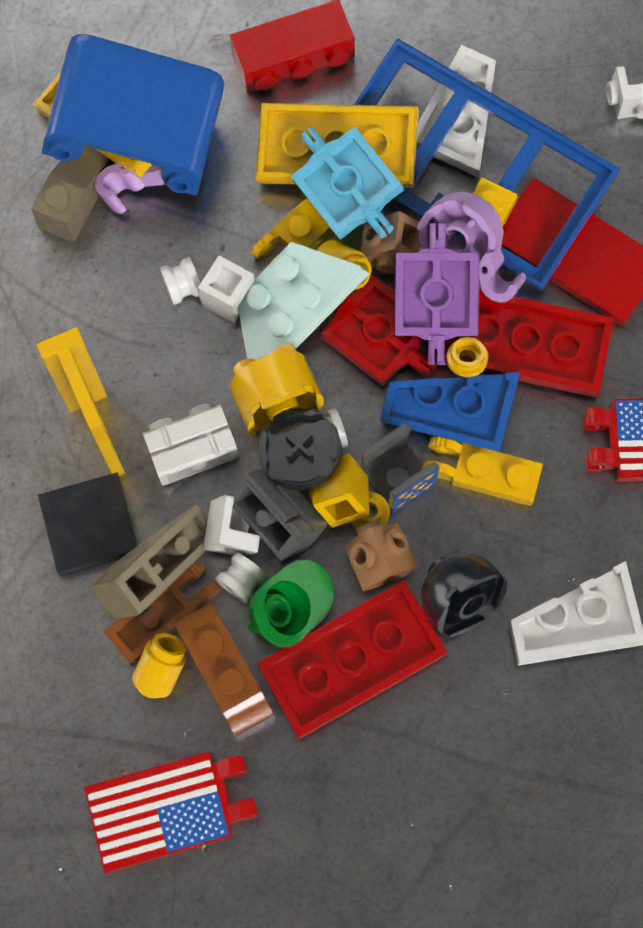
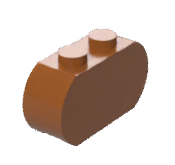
[174,603,273,736]

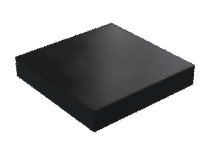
[38,472,138,576]

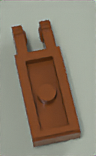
[104,561,222,666]

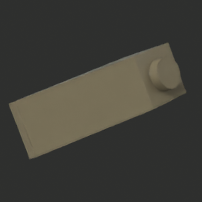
[31,146,116,243]
[90,504,208,620]

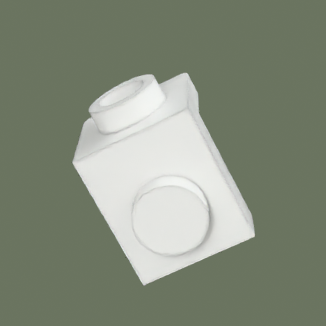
[606,66,643,119]

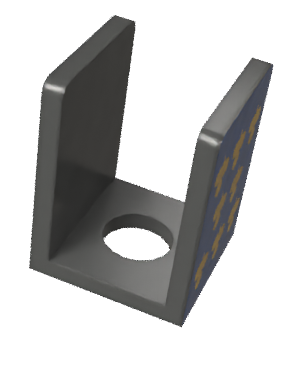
[361,423,439,515]

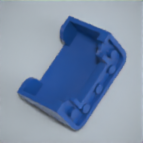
[41,34,224,196]

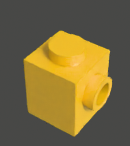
[309,453,370,528]

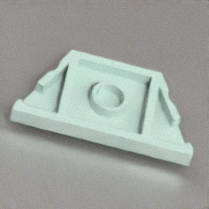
[238,242,370,360]

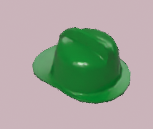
[247,560,334,647]

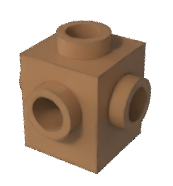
[361,211,421,274]
[344,521,418,591]

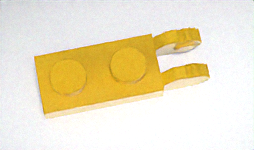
[251,198,333,261]
[422,436,543,506]

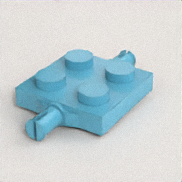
[291,126,404,240]

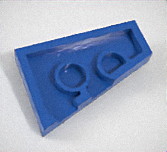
[380,372,520,452]

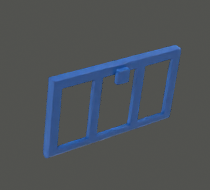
[354,39,620,291]

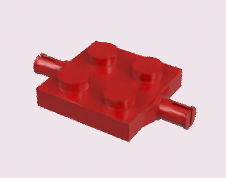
[321,275,437,387]

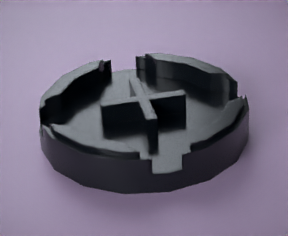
[257,408,342,491]

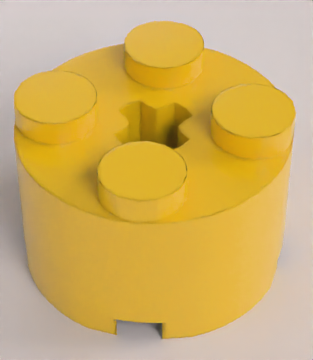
[229,344,324,437]

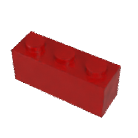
[230,0,355,93]

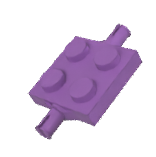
[395,223,480,365]

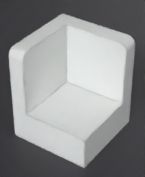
[198,255,254,324]
[203,495,260,557]

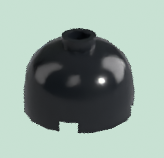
[421,552,507,637]

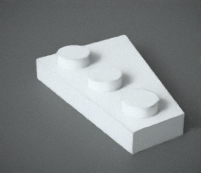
[416,45,496,178]
[510,561,643,666]

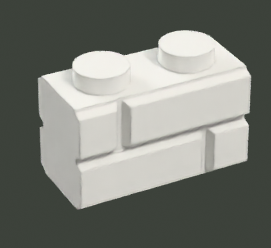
[142,403,239,486]

